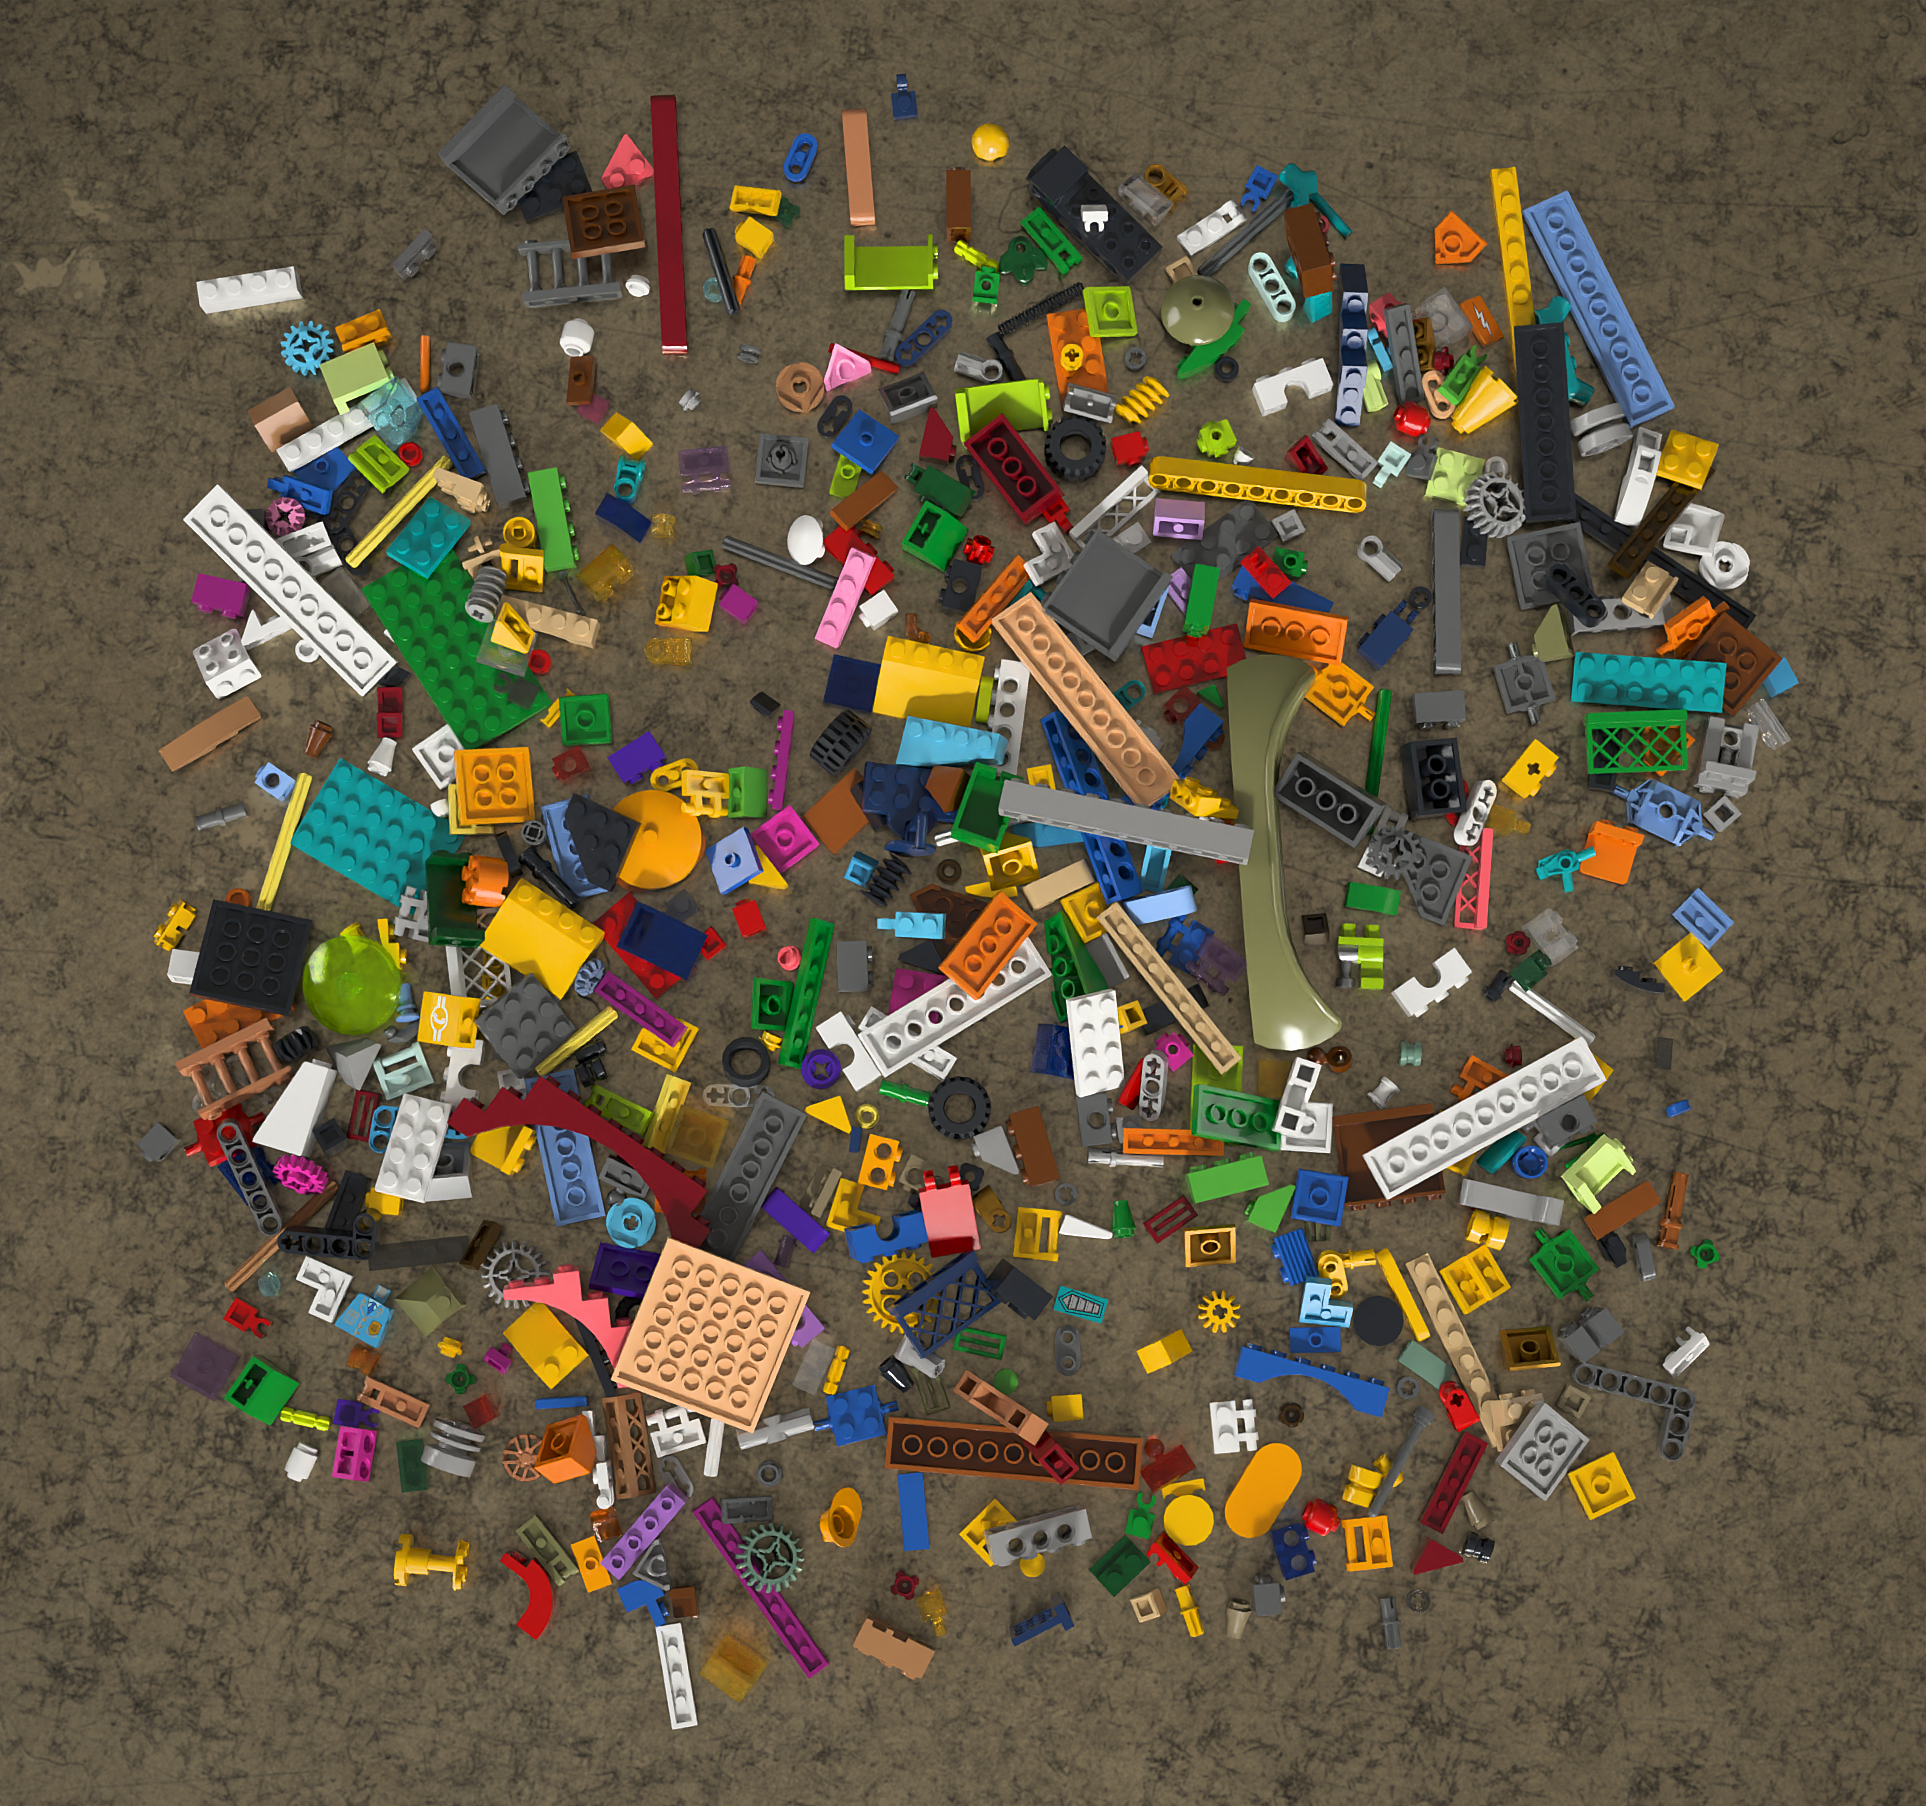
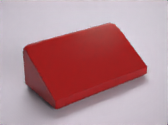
[1117,1058,1156,1110]

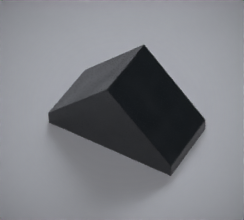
[898,939,946,977]

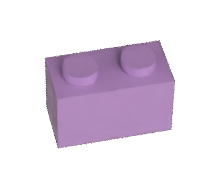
[1153,498,1205,540]

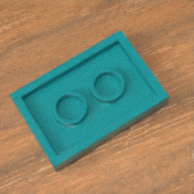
[386,497,471,579]

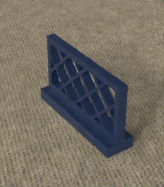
[886,1251,1001,1359]
[1009,1592,1074,1647]

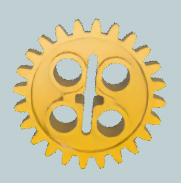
[861,1251,940,1334]

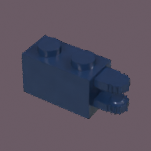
[1357,599,1420,671]

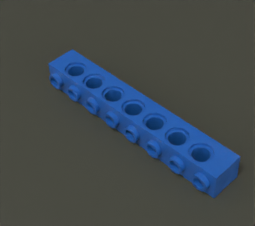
[1040,710,1143,905]

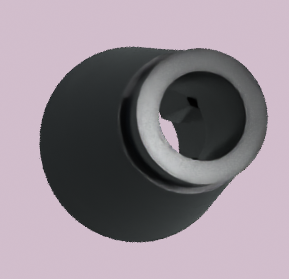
[878,1355,914,1393]

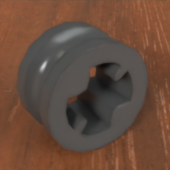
[737,344,761,363]
[1125,347,1147,371]
[1055,1183,1077,1205]
[1396,1377,1420,1399]

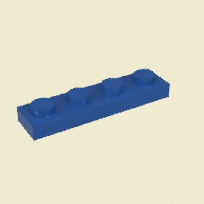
[416,387,487,480]

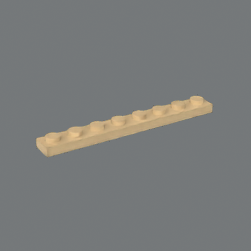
[1097,902,1242,1075]
[1404,1253,1498,1448]

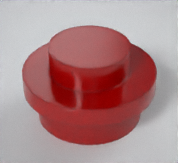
[398,442,423,467]

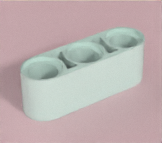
[1248,252,1296,322]

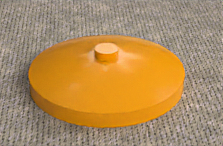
[612,790,702,890]

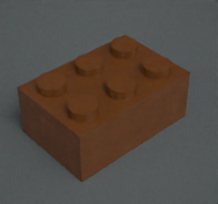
[1283,203,1336,298]
[1005,1106,1060,1188]

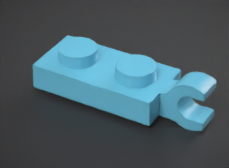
[877,911,946,939]

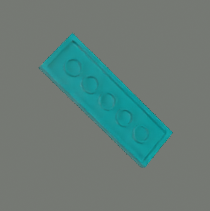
[1571,652,1727,713]

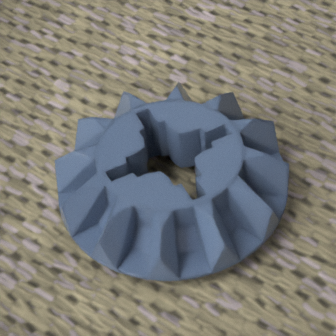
[575,958,605,996]

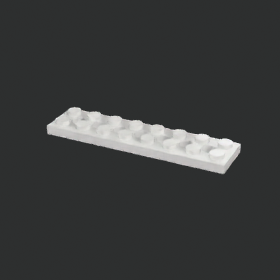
[858,937,1052,1078]

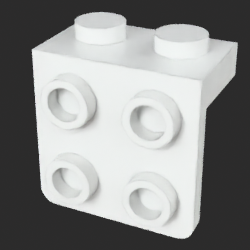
[193,629,262,700]

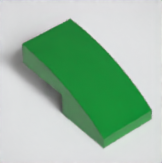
[1344,882,1401,916]

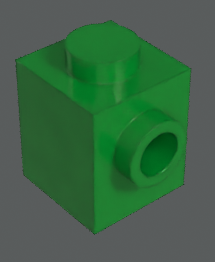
[1272,547,1308,581]

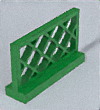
[1583,709,1688,774]

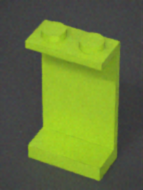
[844,234,938,290]
[954,378,1053,442]

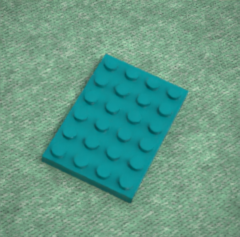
[290,758,468,916]

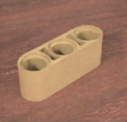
[1021,859,1096,912]

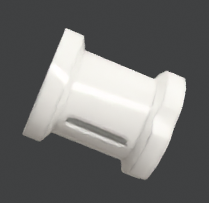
[1367,1076,1400,1110]

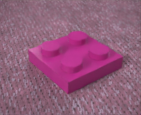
[751,805,820,874]

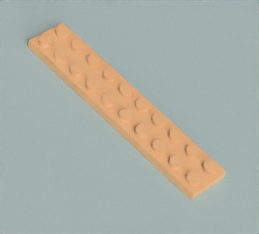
[991,592,1180,807]

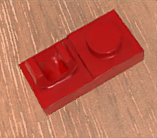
[1240,546,1292,600]
[1147,1531,1199,1584]

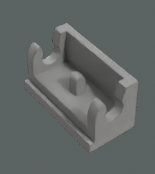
[1062,382,1117,423]

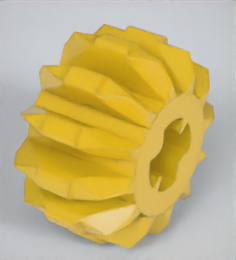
[1198,1290,1240,1333]

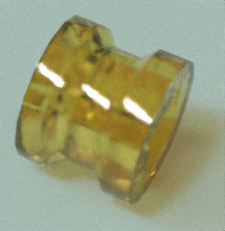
[650,514,675,538]

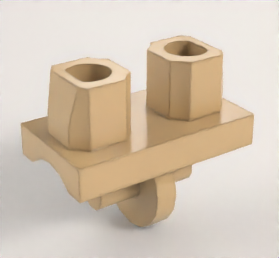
[462,536,502,580]

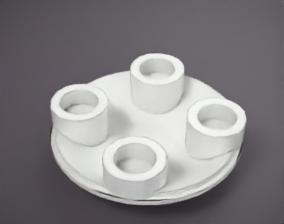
[787,515,825,565]

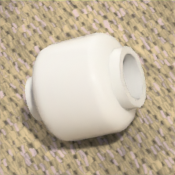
[560,318,594,357]

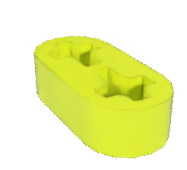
[975,676,994,723]

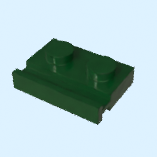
[1089,1534,1151,1597]

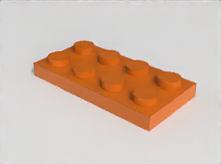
[1046,308,1109,411]
[1244,599,1349,666]
[938,891,1038,1000]
[183,999,296,1049]

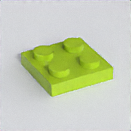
[1083,286,1138,337]

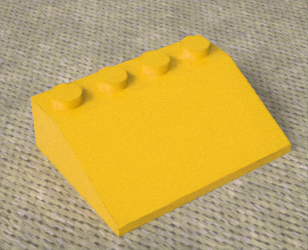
[872,636,985,728]
[480,877,605,1000]

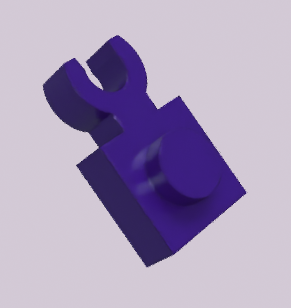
[333,1399,380,1428]

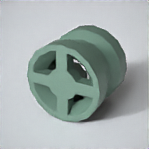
[1398,1041,1422,1066]

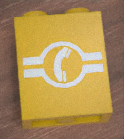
[417,991,481,1049]

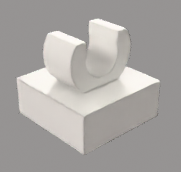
[1081,205,1108,231]

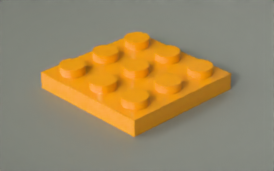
[453,747,535,826]

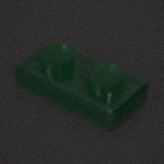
[396,1438,428,1493]

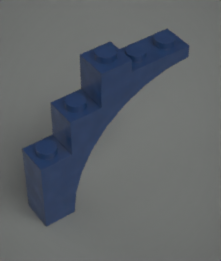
[1334,263,1368,426]

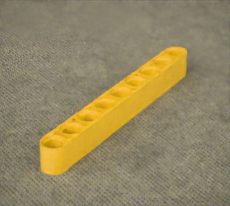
[1148,456,1367,513]

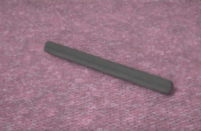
[1197,189,1294,277]
[722,536,839,590]

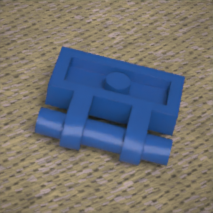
[1155,914,1215,975]

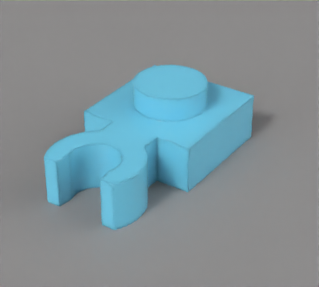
[1367,327,1393,372]

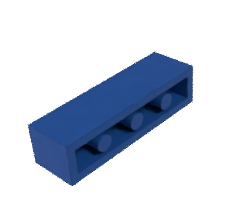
[1231,566,1334,613]

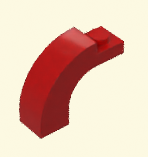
[500,1550,556,1640]

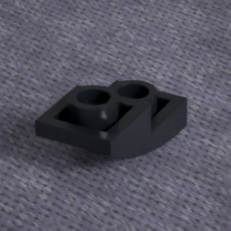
[1610,966,1665,995]

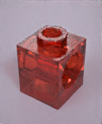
[1162,684,1202,726]
[551,745,592,784]
[463,1393,501,1429]

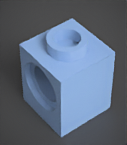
[254,762,296,802]

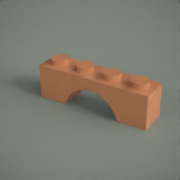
[953,1370,1048,1445]

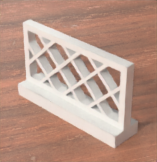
[446,907,512,1007]

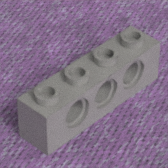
[1568,594,1673,636]
[983,1504,1092,1566]

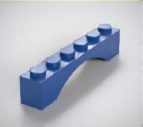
[1121,703,1224,811]
[1233,1343,1390,1418]

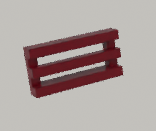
[346,1089,382,1142]
[1142,1195,1198,1244]

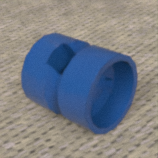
[1509,1146,1548,1179]

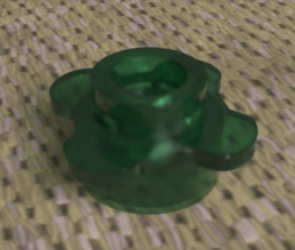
[772,197,800,226]

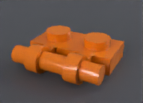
[1450,1055,1509,1101]

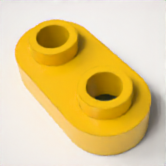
[650,758,699,792]
[1317,1250,1348,1299]

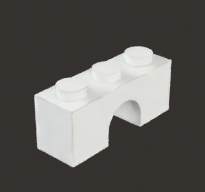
[1252,358,1333,416]
[1391,948,1472,1017]
[816,1012,882,1092]
[440,1040,487,1113]
[1272,1057,1322,1138]

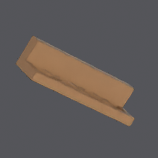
[602,1392,656,1499]

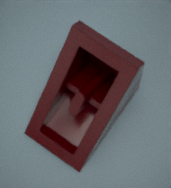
[1284,434,1328,475]
[1410,1537,1464,1575]

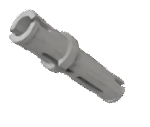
[1087,1147,1164,1167]

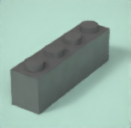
[469,403,531,509]

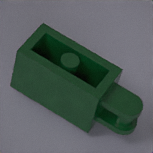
[904,463,976,517]

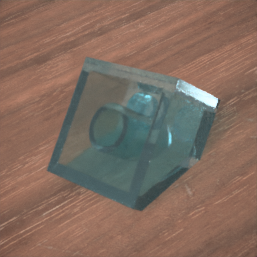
[357,376,424,451]

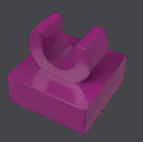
[484,1342,512,1375]

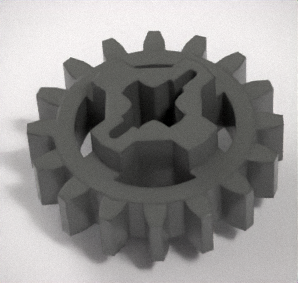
[1367,826,1422,881]

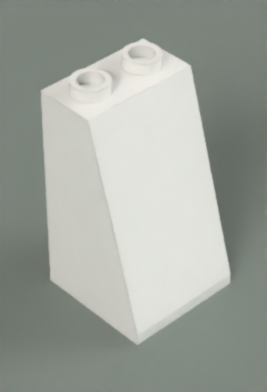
[252,1059,338,1157]

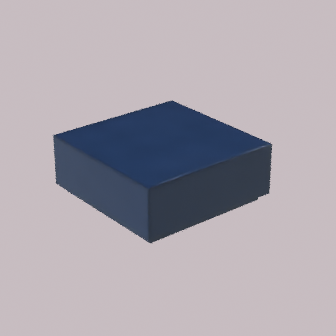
[849,1127,862,1153]

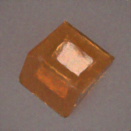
[590,1506,622,1543]

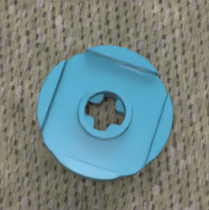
[606,1198,657,1248]

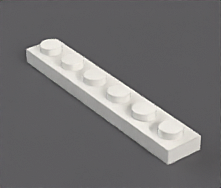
[276,378,417,473]

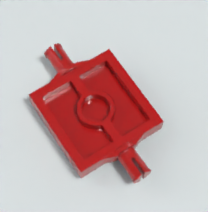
[184,1103,266,1167]

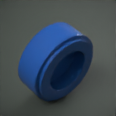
[1666,1099,1692,1118]

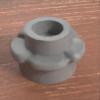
[679,388,701,411]

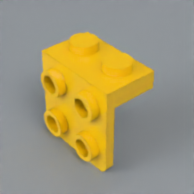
[470,1125,537,1176]

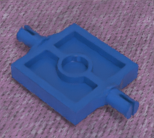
[813,1384,899,1447]

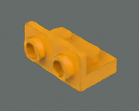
[335,309,392,354]

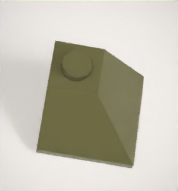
[1532,604,1575,662]
[394,1266,466,1337]

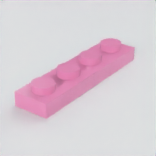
[815,547,876,649]

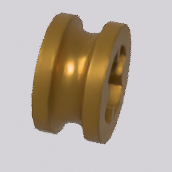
[858,519,883,539]

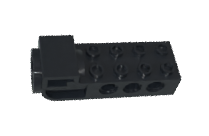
[1026,145,1163,286]

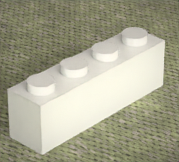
[196,266,303,314]

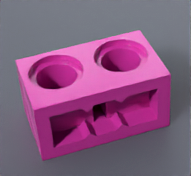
[332,1426,377,1482]

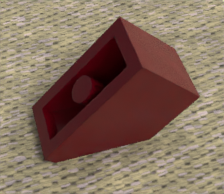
[919,407,957,466]
[1023,1430,1080,1485]

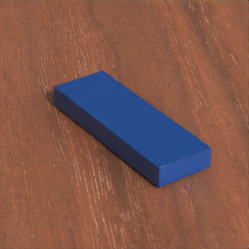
[897,1472,930,1551]

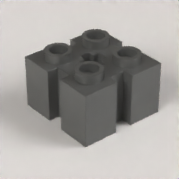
[1557,1306,1625,1363]

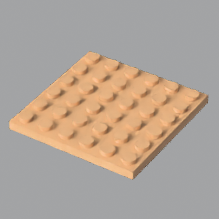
[611,1237,810,1433]

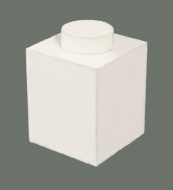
[858,590,898,631]

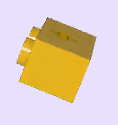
[1501,739,1559,799]

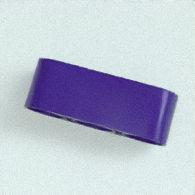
[761,1187,831,1253]

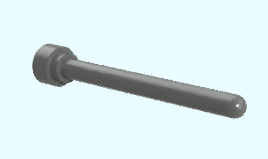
[1368,1406,1436,1518]

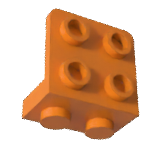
[1579,819,1644,885]

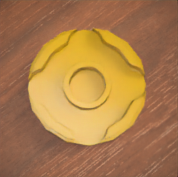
[1163,1495,1214,1546]

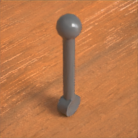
[558,571,586,616]

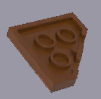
[910,884,989,961]

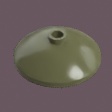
[1161,275,1235,345]

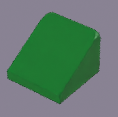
[684,549,716,578]
[1196,684,1225,712]

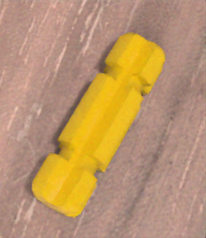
[823,1345,850,1395]

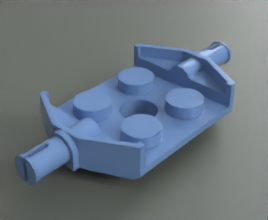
[1612,778,1716,847]

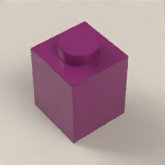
[719,584,759,625]

